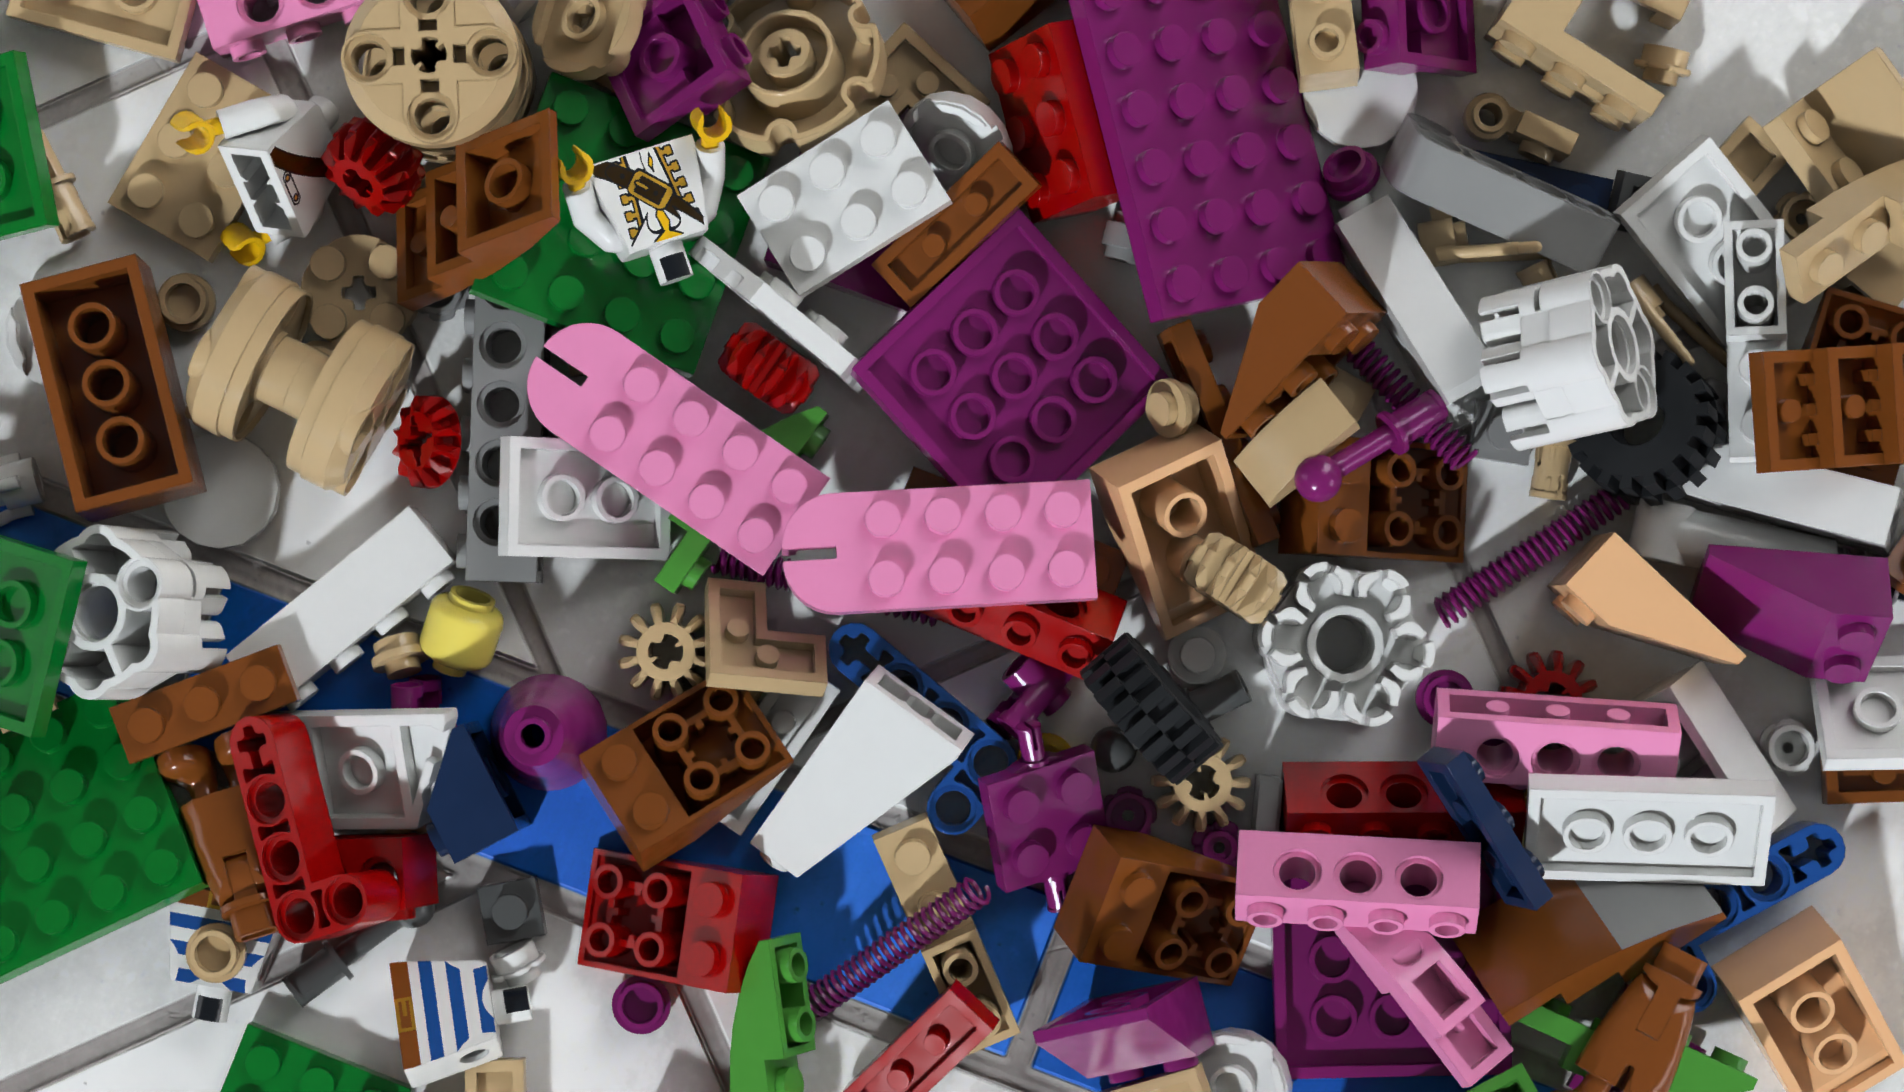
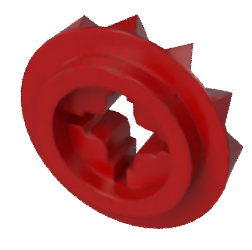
[392,395,462,489]

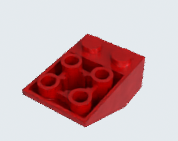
[577,848,779,994]

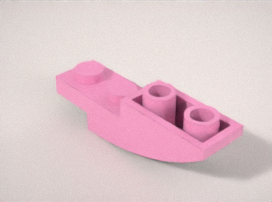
[1334,881,1514,1088]

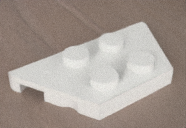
[688,235,864,395]
[263,707,458,829]

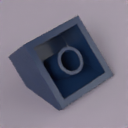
[425,721,532,864]

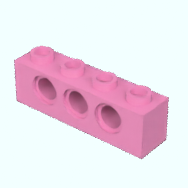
[197,0,364,62]
[1430,688,1682,790]
[1235,829,1481,938]

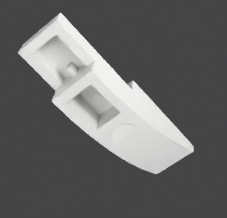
[1723,219,1787,463]

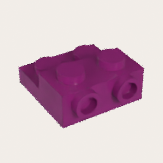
[608,0,752,142]
[1356,0,1477,77]

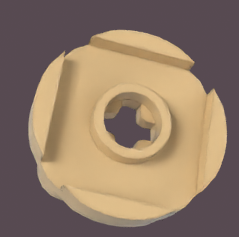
[532,0,647,81]
[301,234,418,346]

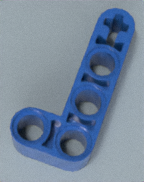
[828,623,1017,835]
[1644,821,1846,1013]

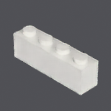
[226,506,456,712]

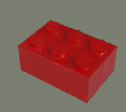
[988,19,1119,224]

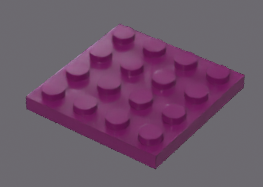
[851,209,1170,487]
[1271,865,1512,1079]

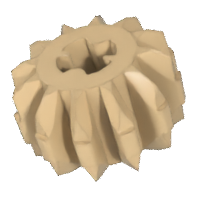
[1183,533,1288,624]
[618,603,706,701]
[1150,737,1251,832]

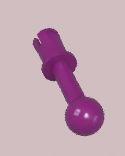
[1294,389,1448,502]

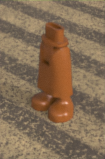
[156,730,278,943]
[1551,941,1708,1092]

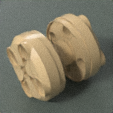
[340,0,537,164]
[184,265,415,496]

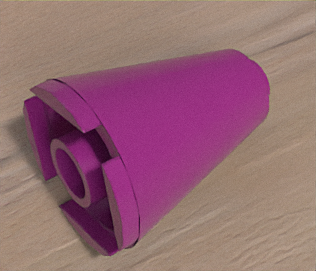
[490,674,607,791]

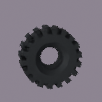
[1568,350,1727,506]
[1080,632,1224,785]

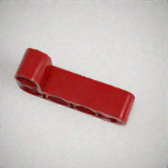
[230,713,401,944]

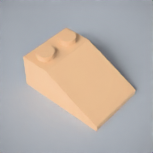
[1089,423,1256,641]
[1547,532,1746,665]
[1711,905,1904,1092]

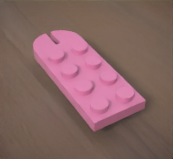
[527,323,830,576]
[782,479,1098,615]

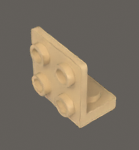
[1763,47,1904,202]

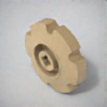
[713,0,887,156]

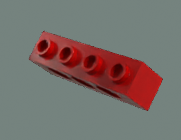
[918,588,1127,680]
[1280,761,1526,844]

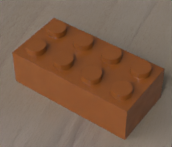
[19,253,207,523]

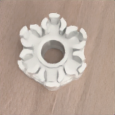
[1478,264,1657,451]
[54,524,231,700]
[1252,562,1436,727]

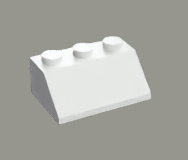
[1603,660,1797,834]

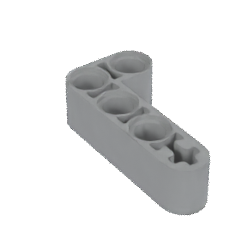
[1381,113,1621,272]

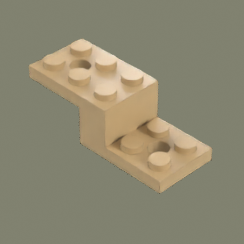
[1483,0,1665,132]

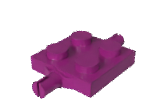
[978,720,1107,913]

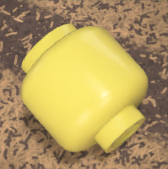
[419,585,504,677]

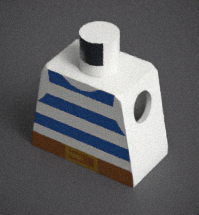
[169,887,281,1023]
[389,960,533,1088]

